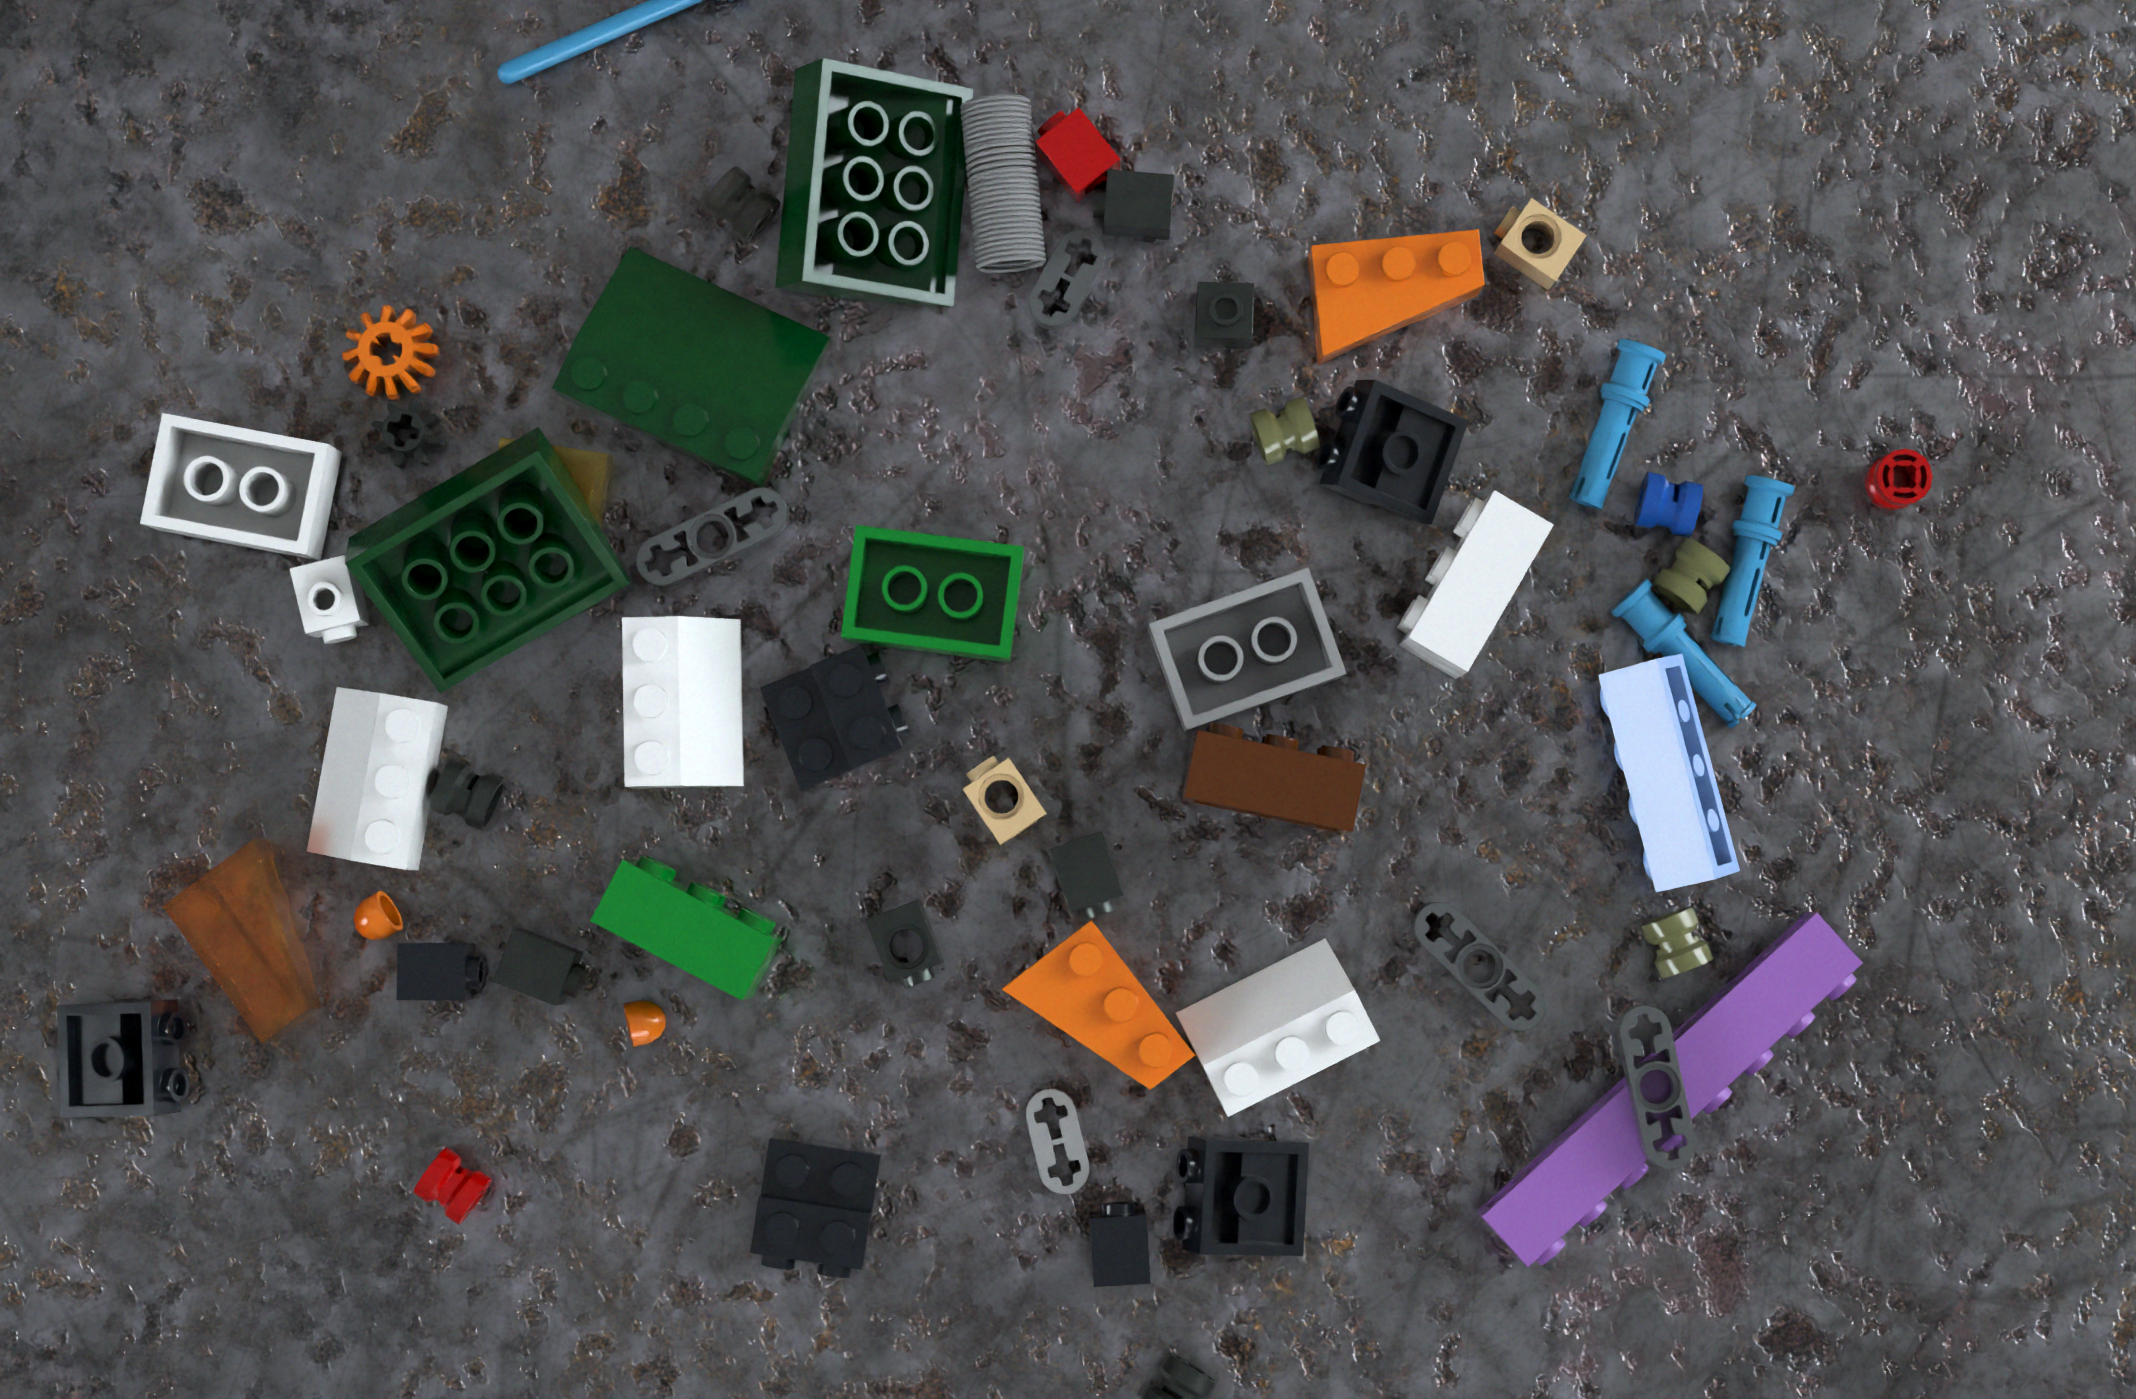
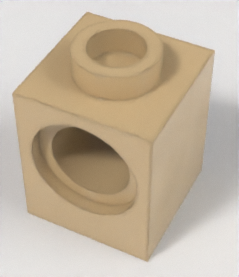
[1494,198,1587,290]
[962,755,1047,846]

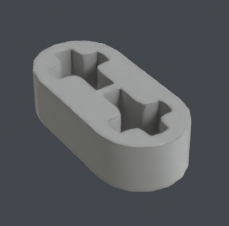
[1026,1088,1089,1194]

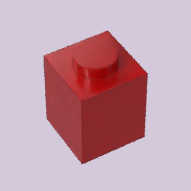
[1035,107,1120,204]

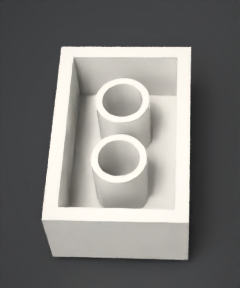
[140,413,342,561]
[1397,490,1554,679]

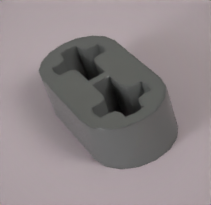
[1029,229,1106,330]

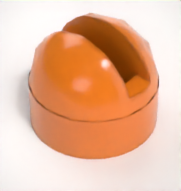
[353,891,403,940]
[623,1000,666,1047]

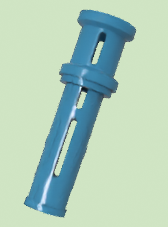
[1568,339,1666,510]
[1709,475,1795,648]
[1610,578,1756,729]

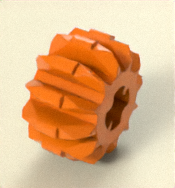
[342,305,440,401]

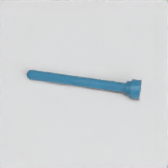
[497,0,733,84]

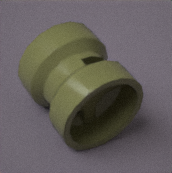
[1249,396,1320,466]
[1652,538,1731,616]
[1640,906,1714,979]

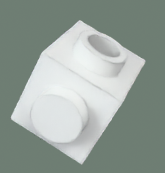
[290,555,371,644]

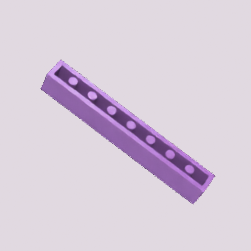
[1476,912,1863,1267]

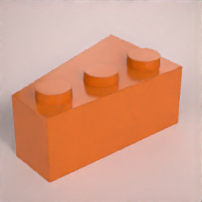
[1307,229,1485,366]
[1002,920,1195,1090]

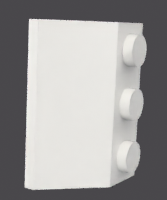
[622,616,744,789]
[307,687,448,870]
[1176,938,1380,1117]

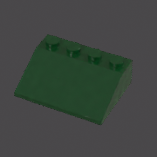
[775,58,973,308]
[552,246,831,488]
[345,427,630,693]

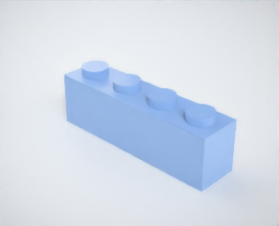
[1598,653,1740,893]

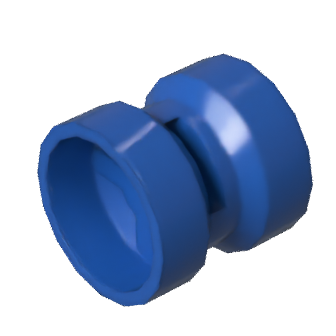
[1634,471,1703,538]

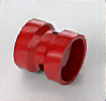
[1864,449,1933,510]
[413,1147,493,1225]

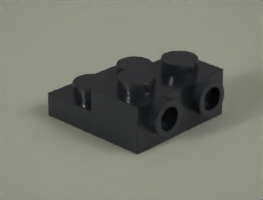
[1317,380,1469,525]
[760,645,911,792]
[57,999,190,1118]
[1173,1136,1309,1256]
[750,1137,881,1278]

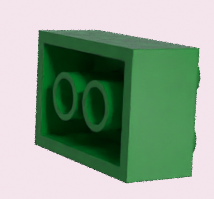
[841,525,1025,663]
[590,855,783,1001]

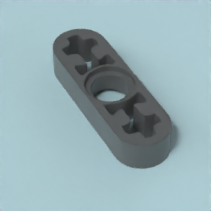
[636,487,789,588]
[1412,902,1546,1031]
[1615,1004,1696,1169]

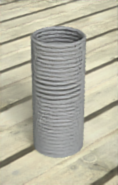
[960,94,1046,273]

